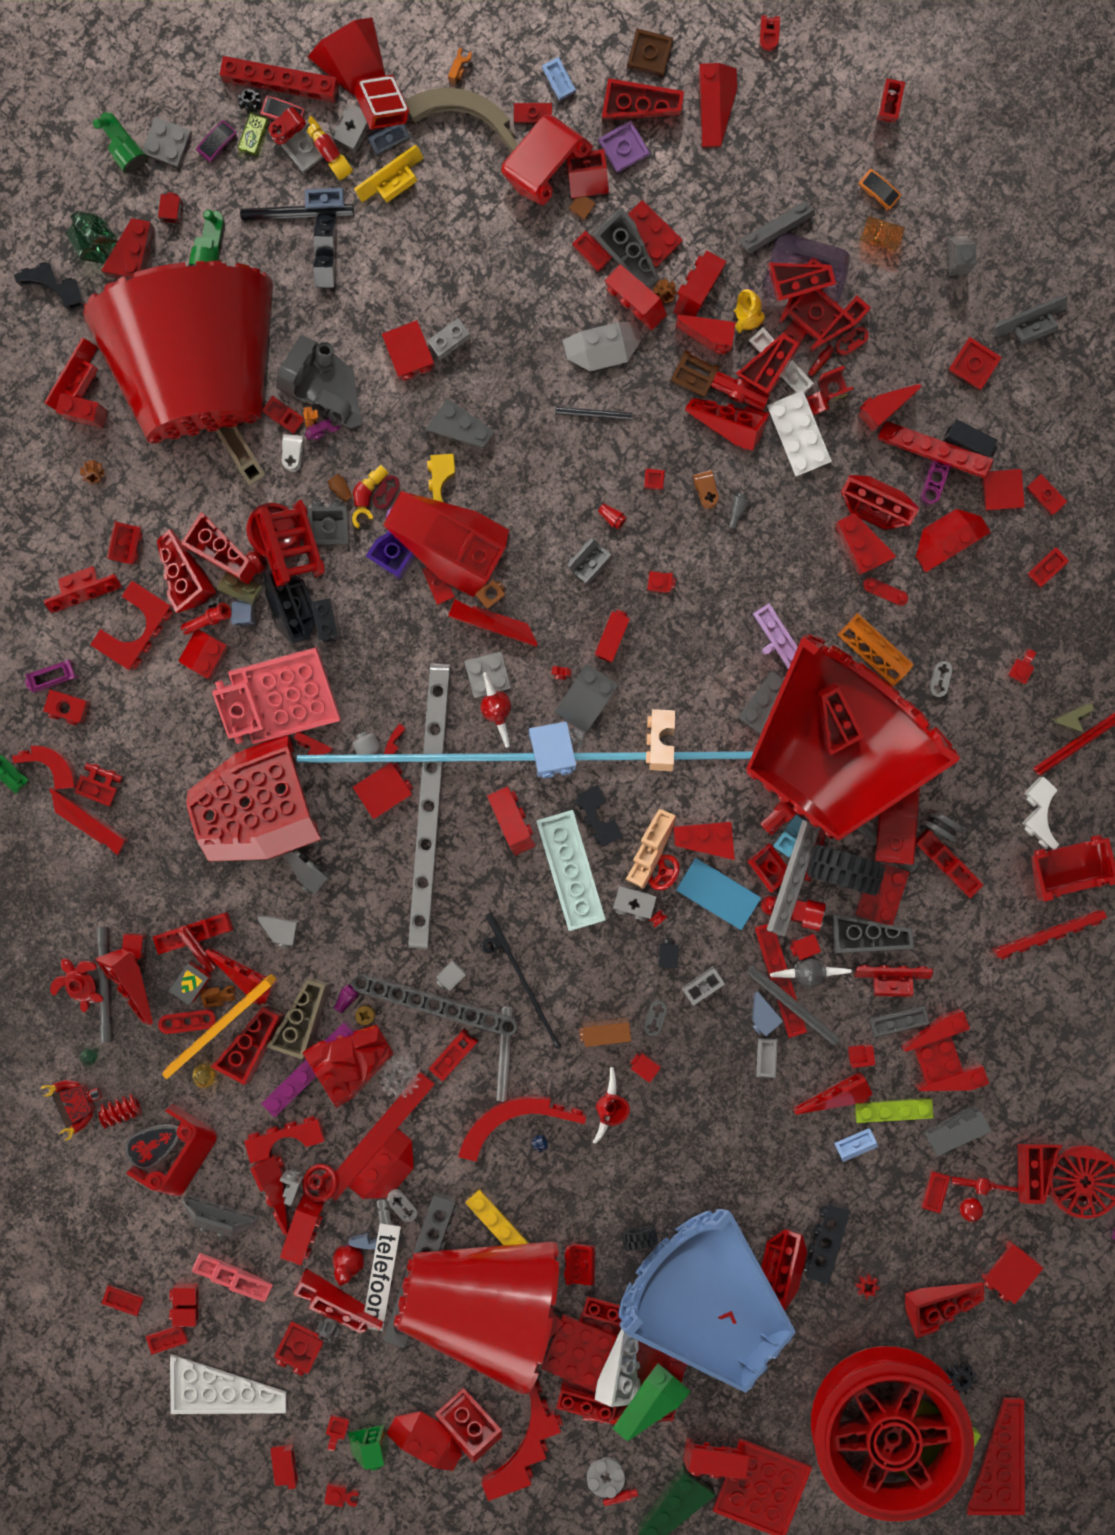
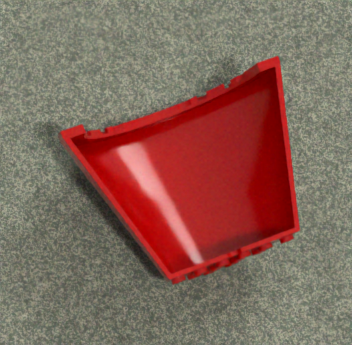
[83,261,273,444]
[746,634,960,841]

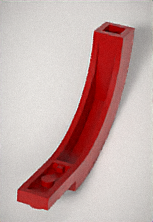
[458,1095,586,1162]

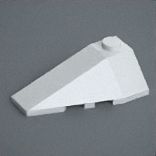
[595,1328,641,1407]

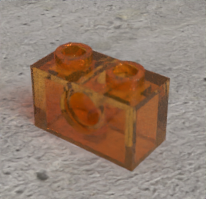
[859,216,905,252]

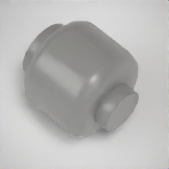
[352,731,381,755]

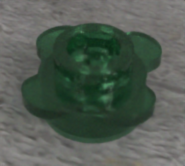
[80,1048,97,1067]

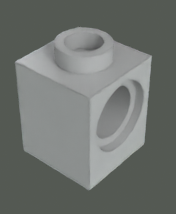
[436,960,466,991]

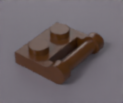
[670,350,720,398]

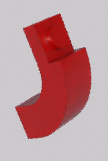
[12,746,78,790]

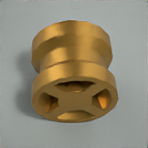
[355,1005,375,1025]

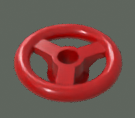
[648,854,680,891]
[302,1164,338,1203]

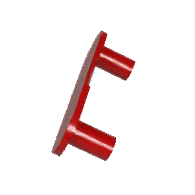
[863,578,908,606]

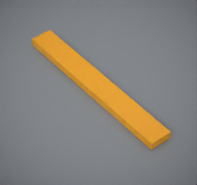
[162,974,276,1079]

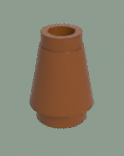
[327,473,353,503]

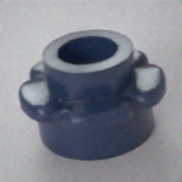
[532,1134,548,1153]

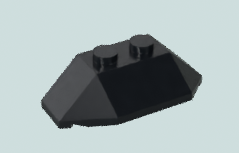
[264,570,315,644]

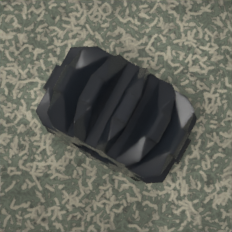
[946,1361,977,1395]

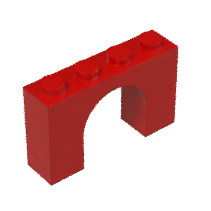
[90,581,173,671]

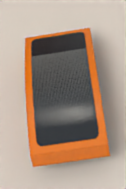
[858,169,901,210]

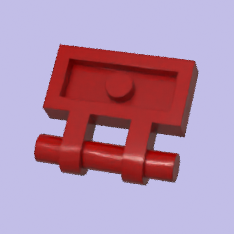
[74,763,123,807]

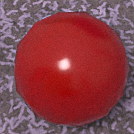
[246,550,267,574]
[959,1197,984,1222]

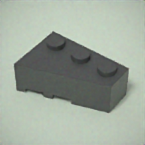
[425,398,495,451]
[923,1105,992,1156]

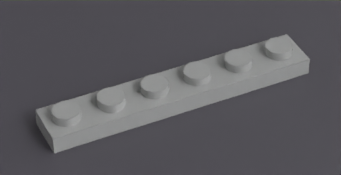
[767,820,820,937]

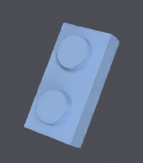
[835,1128,878,1162]

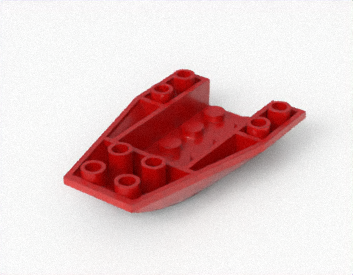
[383,491,509,597]

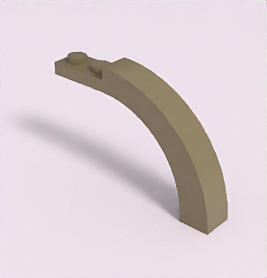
[405,88,519,153]
[216,426,265,486]

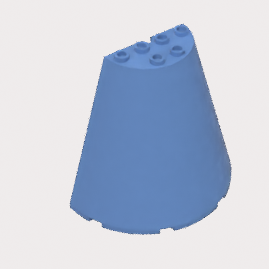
[619,1209,796,1393]

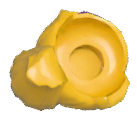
[733,288,765,333]

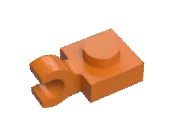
[448,47,472,85]
[303,407,319,430]

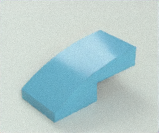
[773,814,807,857]

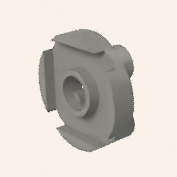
[587,1457,625,1498]

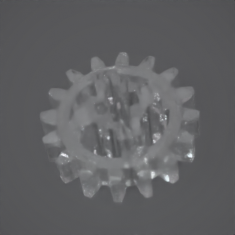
[379,1056,421,1098]

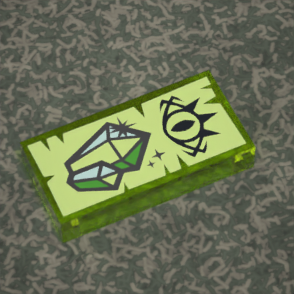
[237,112,269,156]

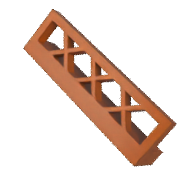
[837,613,914,686]

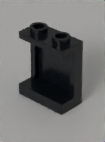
[311,598,343,643]

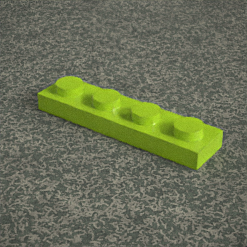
[855,1098,933,1123]

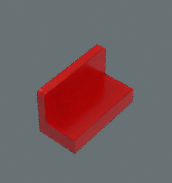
[270,1444,298,1490]

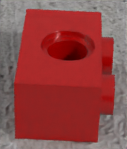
[43,690,90,726]

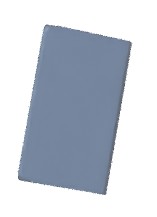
[366,124,411,155]
[305,188,344,209]

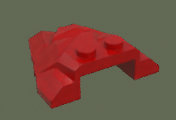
[302,1025,394,1109]

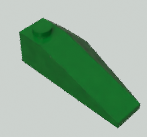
[613,1364,691,1442]

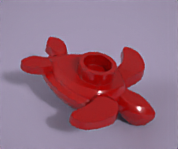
[50,958,103,1012]

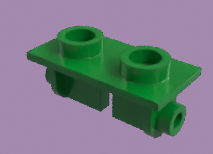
[0,754,29,794]

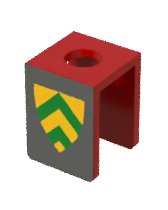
[817,365,854,403]
[169,961,213,1005]

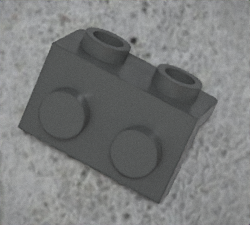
[567,538,614,585]

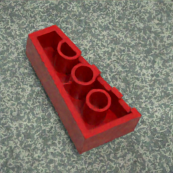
[602,78,684,122]

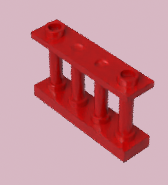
[254,499,325,587]

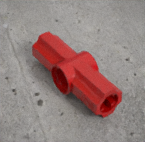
[711,371,770,411]

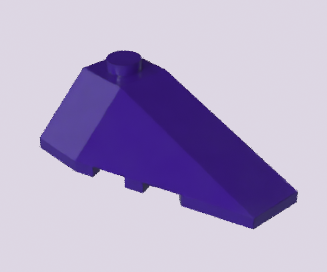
[366,531,415,580]

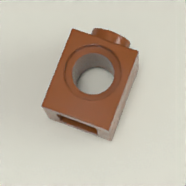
[475,580,506,610]

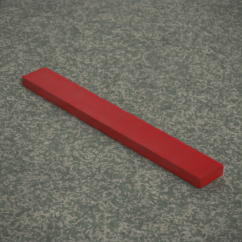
[324,1071,435,1201]

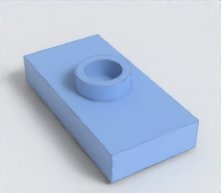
[542,57,576,102]

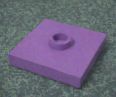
[598,120,650,174]

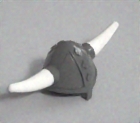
[770,956,852,988]

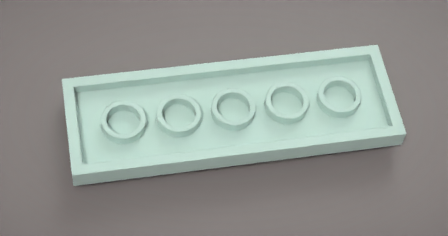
[536,810,605,931]

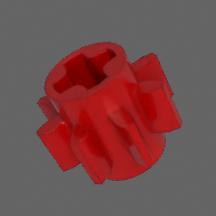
[855,1273,880,1299]

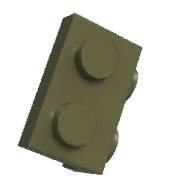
[217,572,263,605]

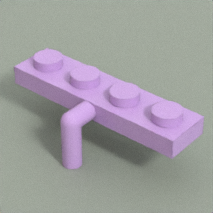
[753,603,798,669]

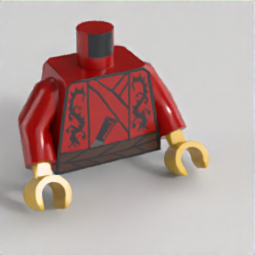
[41,1080,102,1141]

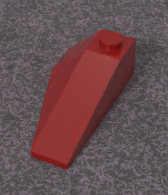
[156,529,216,613]
[205,948,278,1006]
[792,1072,873,1115]
[250,1153,290,1236]

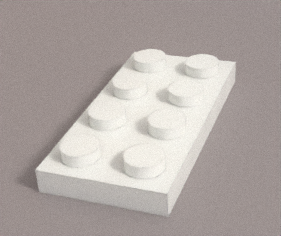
[767,390,832,477]

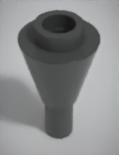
[729,493,751,529]

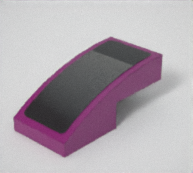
[196,120,237,163]

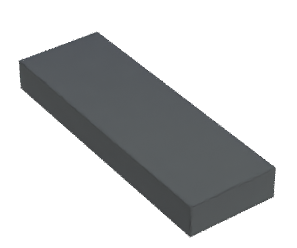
[869,1005,930,1038]

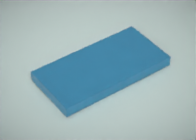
[676,857,761,930]

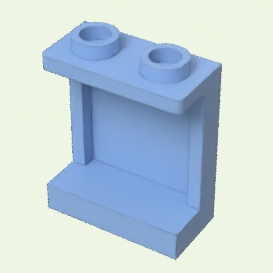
[528,722,576,779]

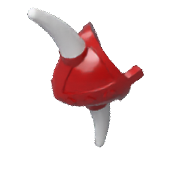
[480,672,511,748]
[593,1067,630,1144]

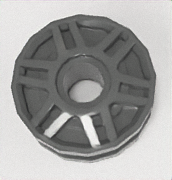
[921,809,965,844]

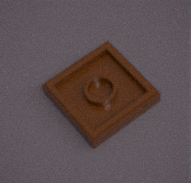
[627,28,673,77]

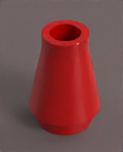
[598,503,627,529]

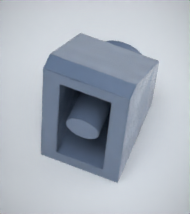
[231,599,257,626]
[752,990,783,1036]

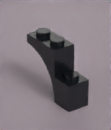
[313,215,337,288]
[14,262,86,310]

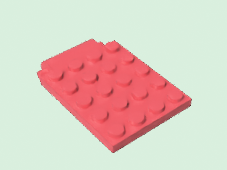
[212,647,341,744]

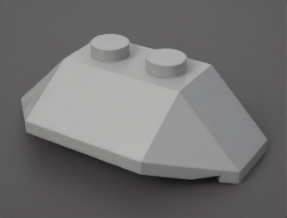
[562,322,641,372]

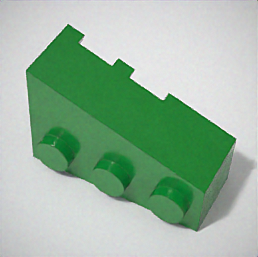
[347,1424,389,1471]

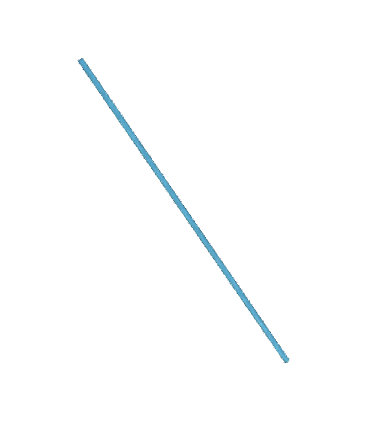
[297,751,753,763]

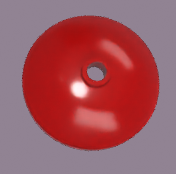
[246,503,302,558]

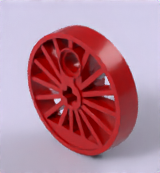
[1048,1145,1115,1219]

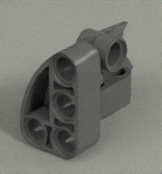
[276,334,362,429]

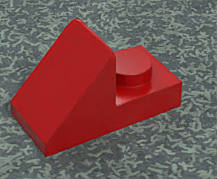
[294,732,334,755]

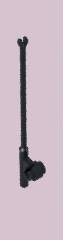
[480,912,561,1049]

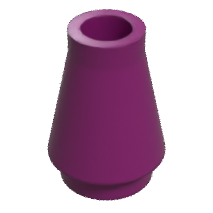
[334,984,359,1013]

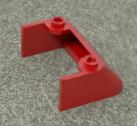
[126,1104,218,1196]

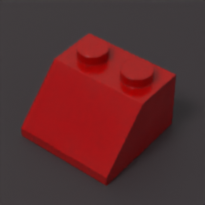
[178,629,230,680]

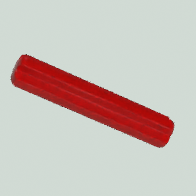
[178,925,216,973]

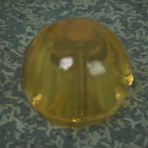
[192,1064,216,1088]

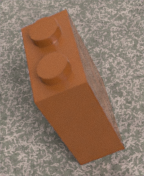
[579,1018,631,1047]

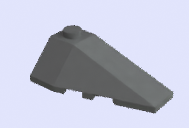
[590,208,659,288]
[284,848,332,895]

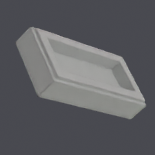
[756,1038,778,1078]

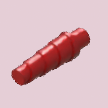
[807,345,835,377]
[603,1489,639,1506]

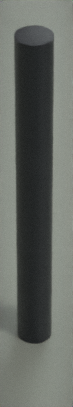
[555,406,632,420]

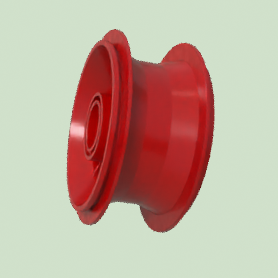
[811,1346,974,1522]

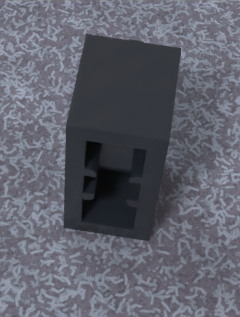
[657,938,679,968]

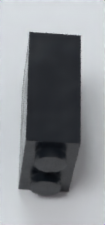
[942,419,998,458]

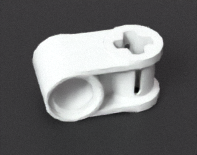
[282,434,304,473]

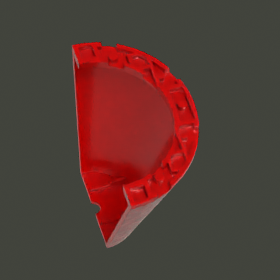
[393,1242,559,1394]

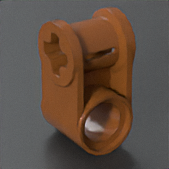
[692,470,719,509]

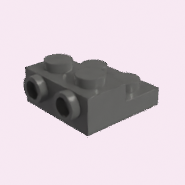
[308,499,349,545]

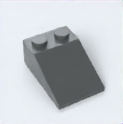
[555,664,618,733]

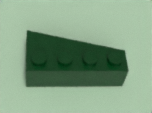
[638,1465,715,1535]

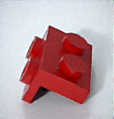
[106,521,142,564]
[564,1243,595,1286]

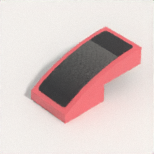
[260,95,305,120]

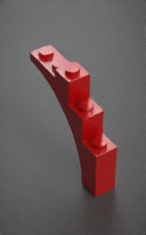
[481,1381,563,1501]

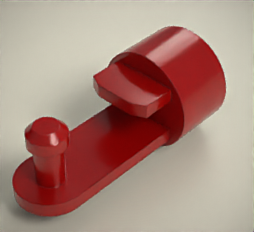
[761,896,826,931]

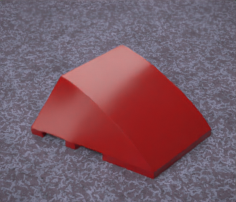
[307,17,386,97]

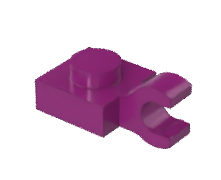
[304,418,340,441]

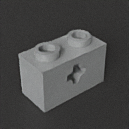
[332,104,369,154]
[427,318,471,360]
[613,885,657,921]
[681,966,725,1006]

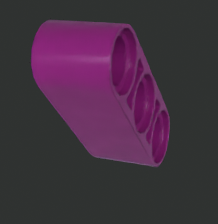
[920,460,950,506]

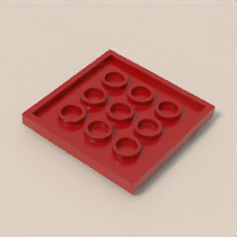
[712,1438,812,1535]

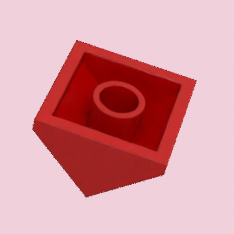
[746,843,787,892]

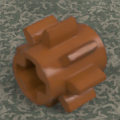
[653,278,677,304]
[80,460,105,484]

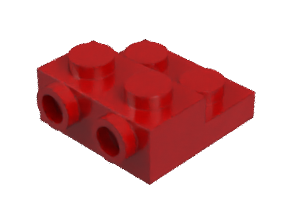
[273,1321,324,1377]

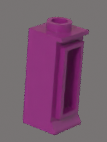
[25,659,79,693]

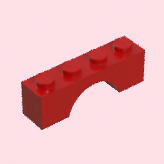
[244,1115,326,1164]

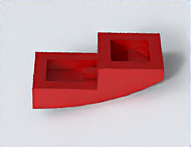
[262,395,304,434]
[384,723,406,763]

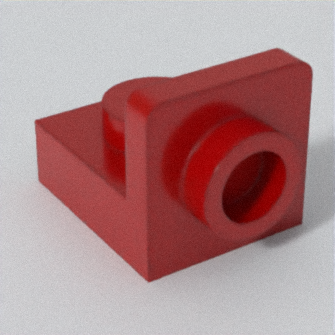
[647,571,676,594]

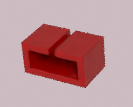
[169,1283,199,1327]

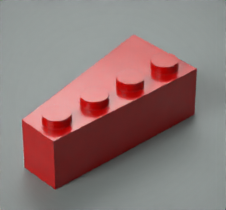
[180,512,258,585]
[211,1006,284,1085]

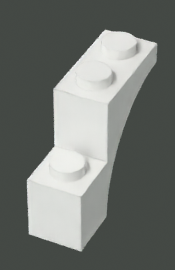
[1022,777,1059,850]

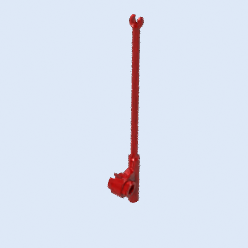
[950,1176,1102,1206]

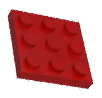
[541,1314,616,1391]

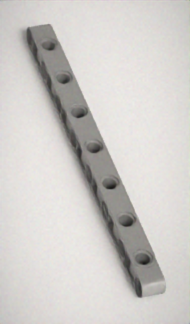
[408,663,450,949]

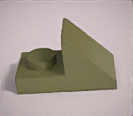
[1052,703,1095,733]

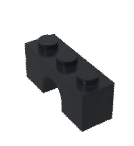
[575,785,623,847]

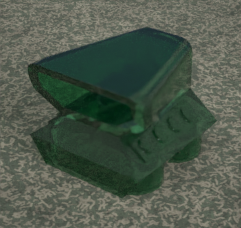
[66,211,118,264]

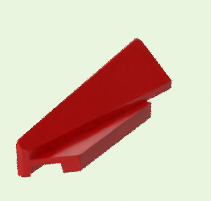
[448,599,538,647]
[49,787,129,855]
[293,1268,384,1333]

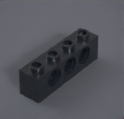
[803,1201,850,1285]

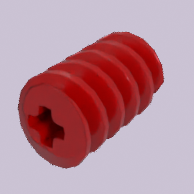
[98,1093,142,1129]

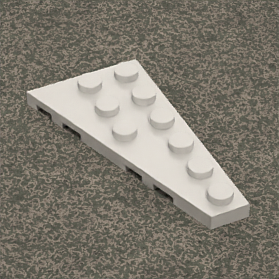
[170,1355,287,1414]

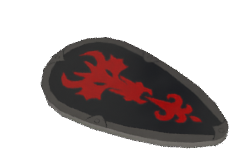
[125,1125,179,1170]

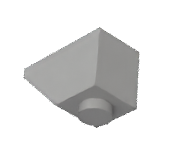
[258,915,299,948]

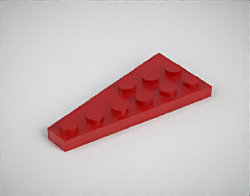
[966,1397,1025,1515]

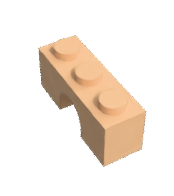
[646,709,675,771]

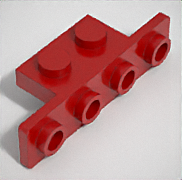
[44,338,99,410]
[44,566,122,613]
[854,965,933,997]

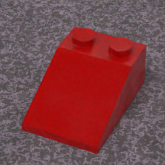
[675,315,736,355]
[858,383,922,432]
[435,1388,503,1463]

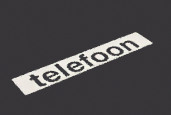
[365,1223,401,1331]

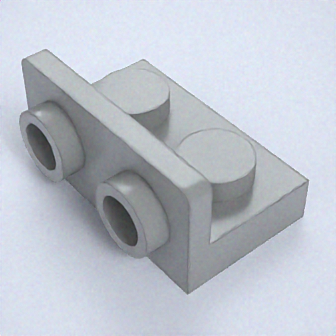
[280,1169,304,1206]

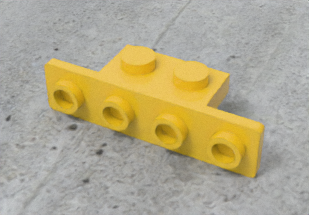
[354,145,424,203]

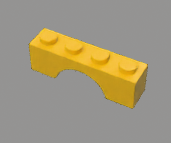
[427,454,456,502]

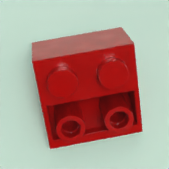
[566,149,609,199]

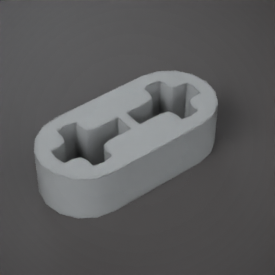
[929,661,952,697]
[387,1189,417,1222]

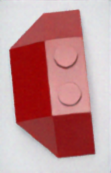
[841,475,919,530]
[915,509,991,572]
[348,1128,414,1199]
[761,1229,807,1311]
[386,1411,462,1471]

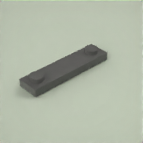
[739,201,815,254]

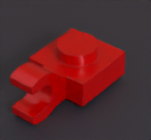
[1007,649,1037,684]
[326,1414,350,1451]

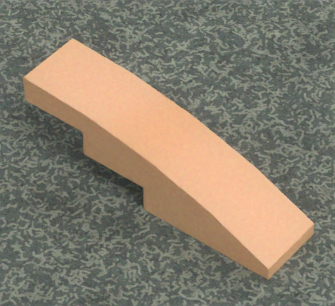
[626,809,676,889]

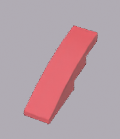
[192,1253,272,1302]

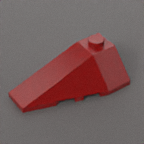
[698,63,737,148]
[685,398,770,451]
[95,949,153,1025]
[905,1282,985,1338]

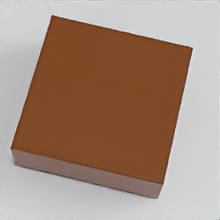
[569,196,596,220]

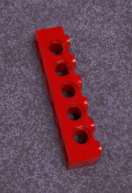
[219,56,339,104]

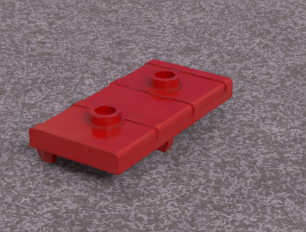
[875,788,920,865]

